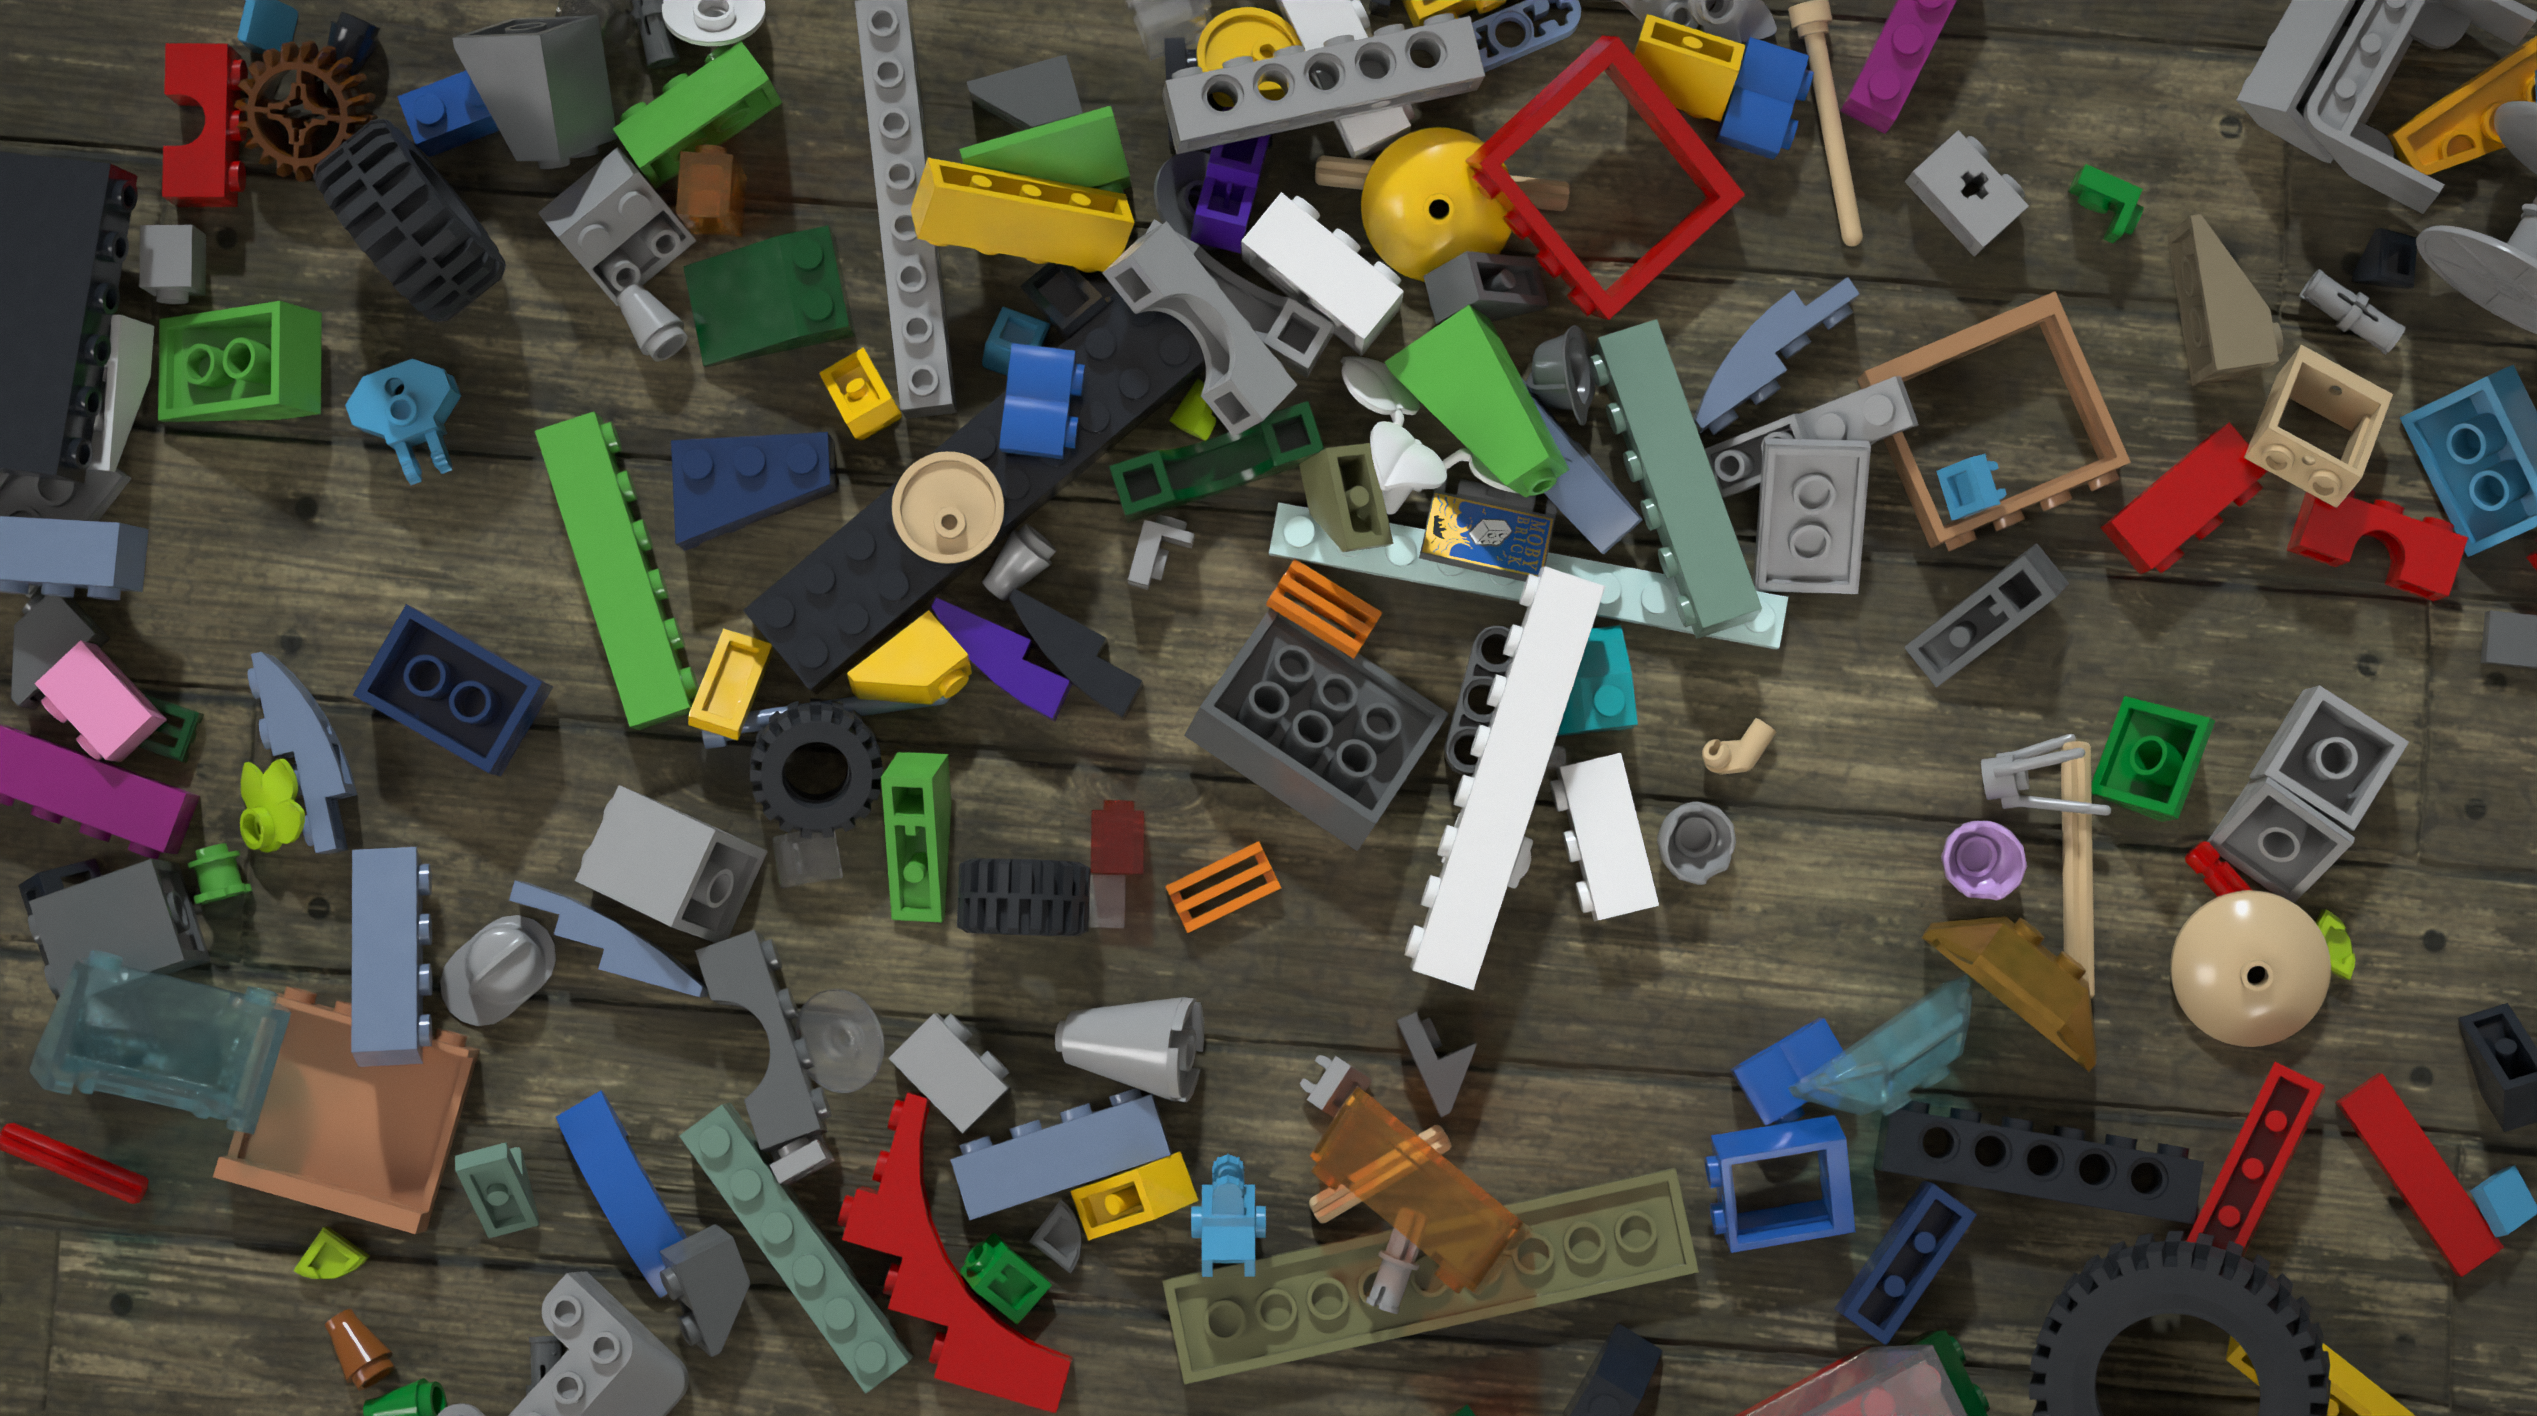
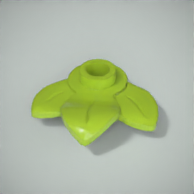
[240,759,305,853]

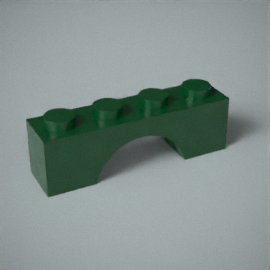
[1109,401,1324,523]

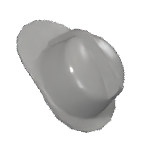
[440,915,556,1026]

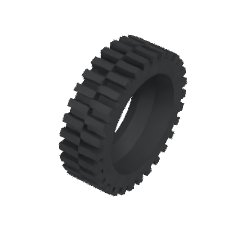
[2029,1231,2331,1416]

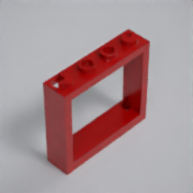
[1465,35,1745,320]

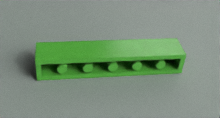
[535,411,699,730]

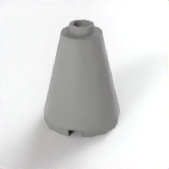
[1055,997,1204,1102]

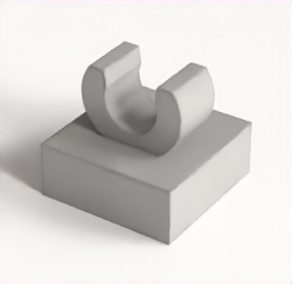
[1300,1055,1372,1124]

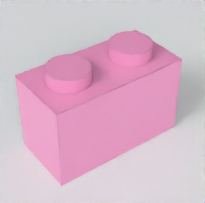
[34,640,167,762]

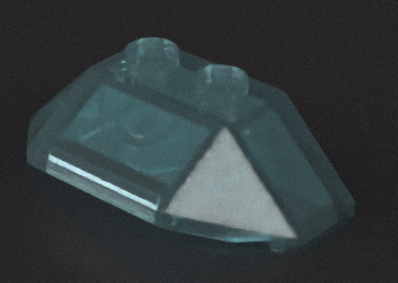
[1788,974,1973,1116]

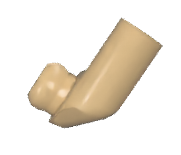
[1702,718,1777,775]

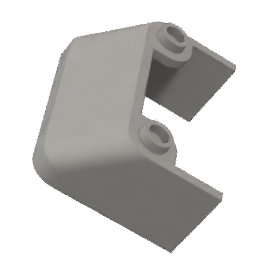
[2304,0,2537,214]

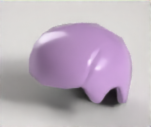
[1941,821,2027,901]

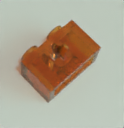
[676,145,747,237]

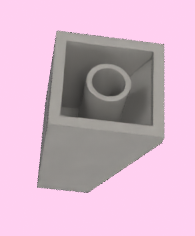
[575,785,768,943]

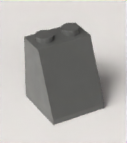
[452,15,617,169]
[28,859,211,1002]

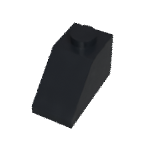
[2458,1003,2537,1132]
[1563,1322,1663,1416]

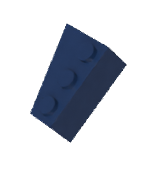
[671,432,837,551]

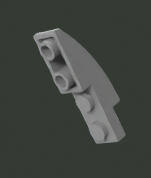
[1704,376,1919,498]

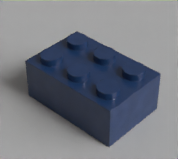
[353,604,553,777]

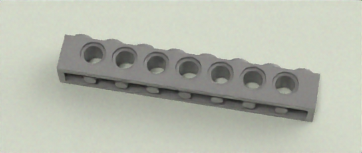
[855,0,957,419]

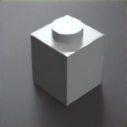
[139,225,206,304]

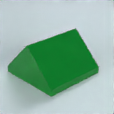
[2091,696,2215,822]

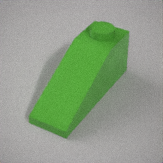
[881,752,951,922]

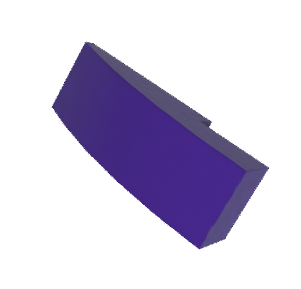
[1190,106,1271,253]
[931,597,1072,722]

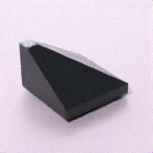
[2352,228,2417,289]

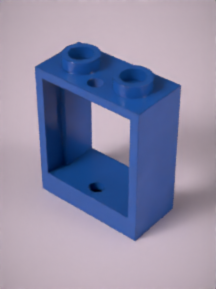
[1704,1115,1856,1253]

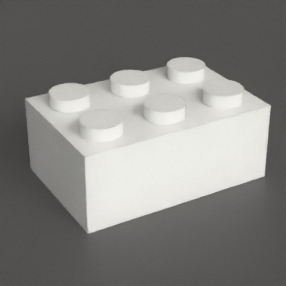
[1241,192,1404,356]

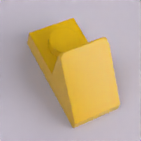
[819,347,902,441]

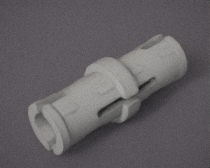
[2299,269,2405,355]

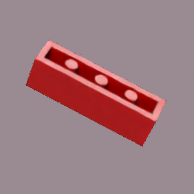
[2186,1062,2326,1257]

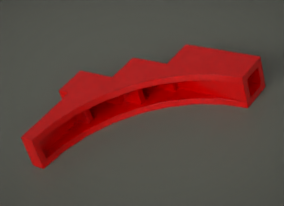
[837,1091,1073,1413]

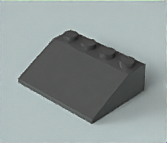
[1184,608,1449,851]

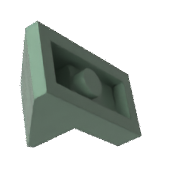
[455,1142,539,1238]

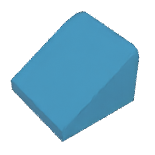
[237,0,298,54]
[982,307,1051,376]

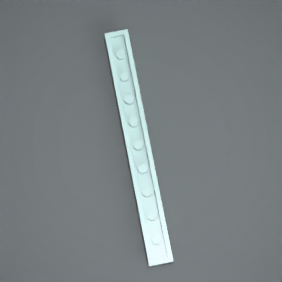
[1269,502,1788,650]

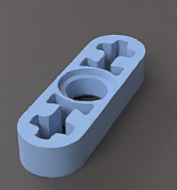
[1472,0,1581,73]

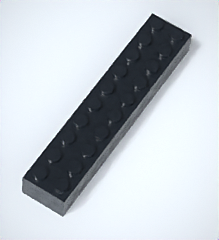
[743,296,1206,694]

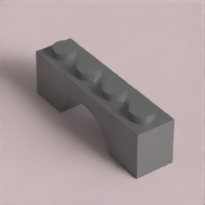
[695,930,832,1153]

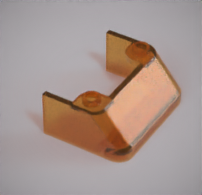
[1309,1086,1533,1295]

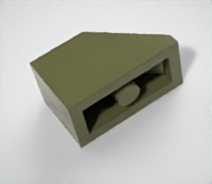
[1299,443,1394,552]

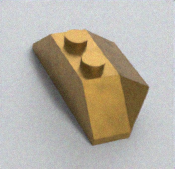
[1922,916,2097,1072]

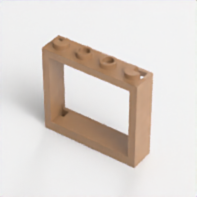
[1857,291,2131,551]

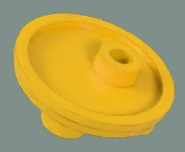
[1196,7,1305,107]

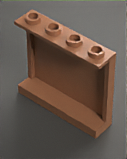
[213,986,480,1234]

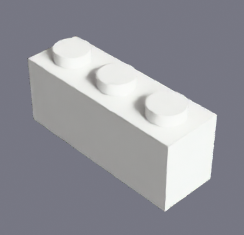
[1550,753,1659,921]

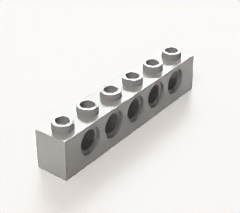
[1162,13,1485,154]

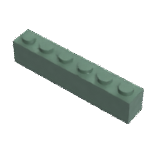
[1589,319,1762,639]
[679,1102,914,1394]

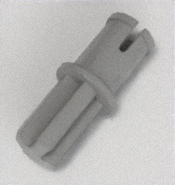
[1366,1206,1430,1314]

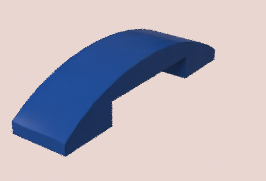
[556,1090,687,1298]

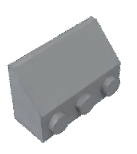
[2236,0,2364,163]

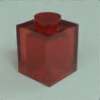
[1091,800,1146,875]

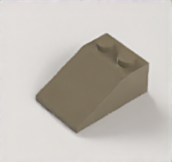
[2167,214,2283,386]

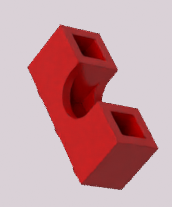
[162,43,248,207]
[2287,489,2468,601]

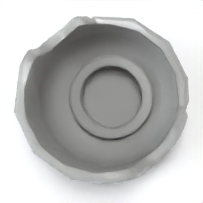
[1657,802,1736,885]

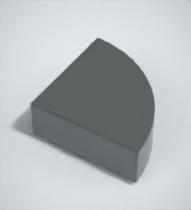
[1029,1199,1082,1273]

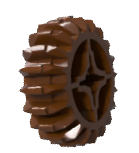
[234,40,378,182]

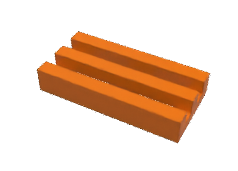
[1266,559,1383,659]
[1165,841,1281,933]

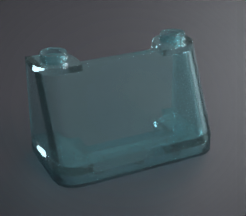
[29,950,291,1134]

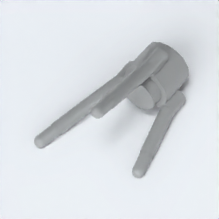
[1981,734,2111,816]

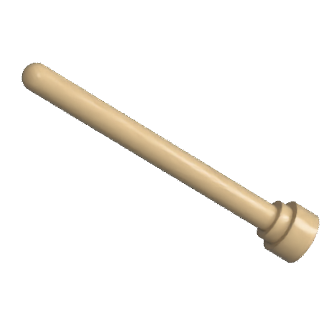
[1788,0,1863,247]

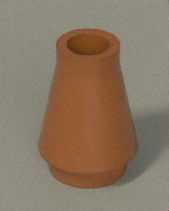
[324,1309,395,1391]

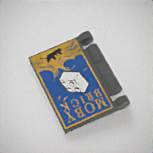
[1419,476,1557,582]

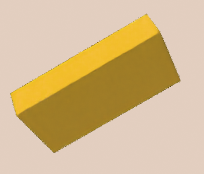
[688,628,773,740]

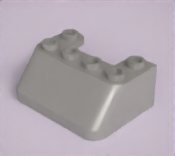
[437,1271,689,1416]

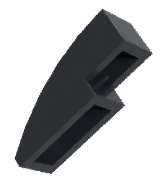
[1009,589,1144,721]

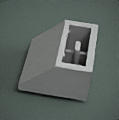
[538,147,696,306]

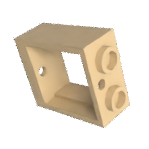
[2244,345,2393,508]

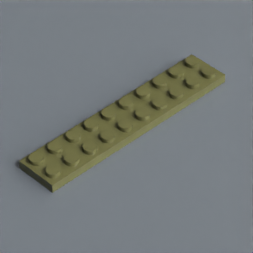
[1162,1168,1699,1385]

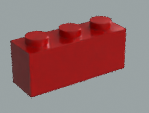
[2100,422,2268,575]

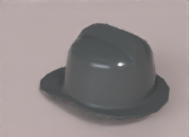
[1526,325,1595,426]

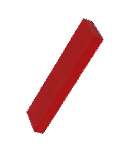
[2335,1073,2504,1277]

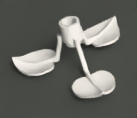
[1340,356,1517,514]

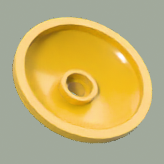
[1361,127,1512,282]

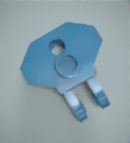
[345,359,461,485]
[1191,1153,1266,1277]

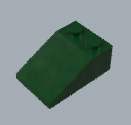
[683,225,856,368]

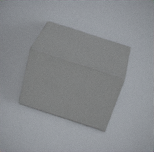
[2208,777,2355,903]

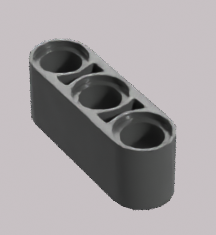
[1444,626,1511,776]

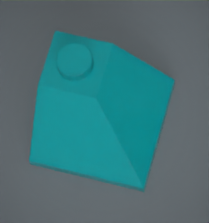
[1556,625,1638,737]

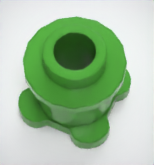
[188,843,252,905]

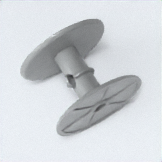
[2416,101,2537,334]

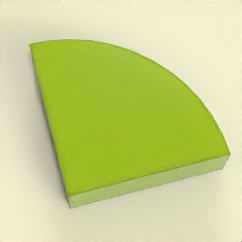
[1169,379,1216,441]
[2315,909,2355,980]
[293,1226,370,1279]

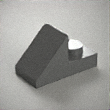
[1396,1012,1477,1117]

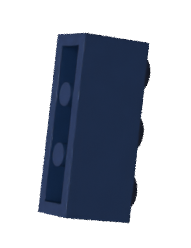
[1834,1181,1977,1345]

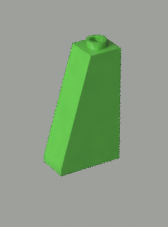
[1385,305,1570,498]

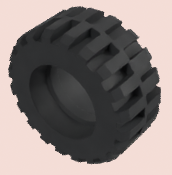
[313,119,506,322]

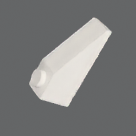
[86,315,154,472]

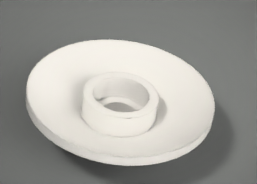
[662,0,766,46]

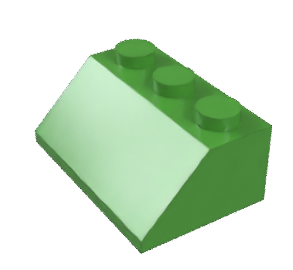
[613,41,782,189]
[959,106,1132,194]

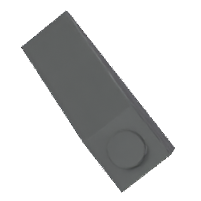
[1904,543,2069,688]

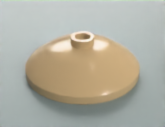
[2170,890,2331,1047]

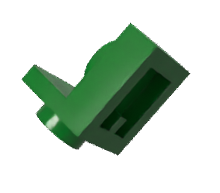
[2068,164,2144,244]
[960,1233,1052,1325]

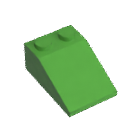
[158,301,322,422]

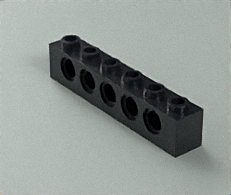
[1873,1098,2204,1224]

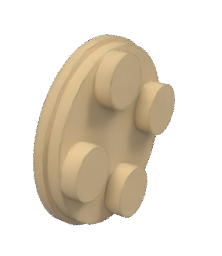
[892,452,1004,564]

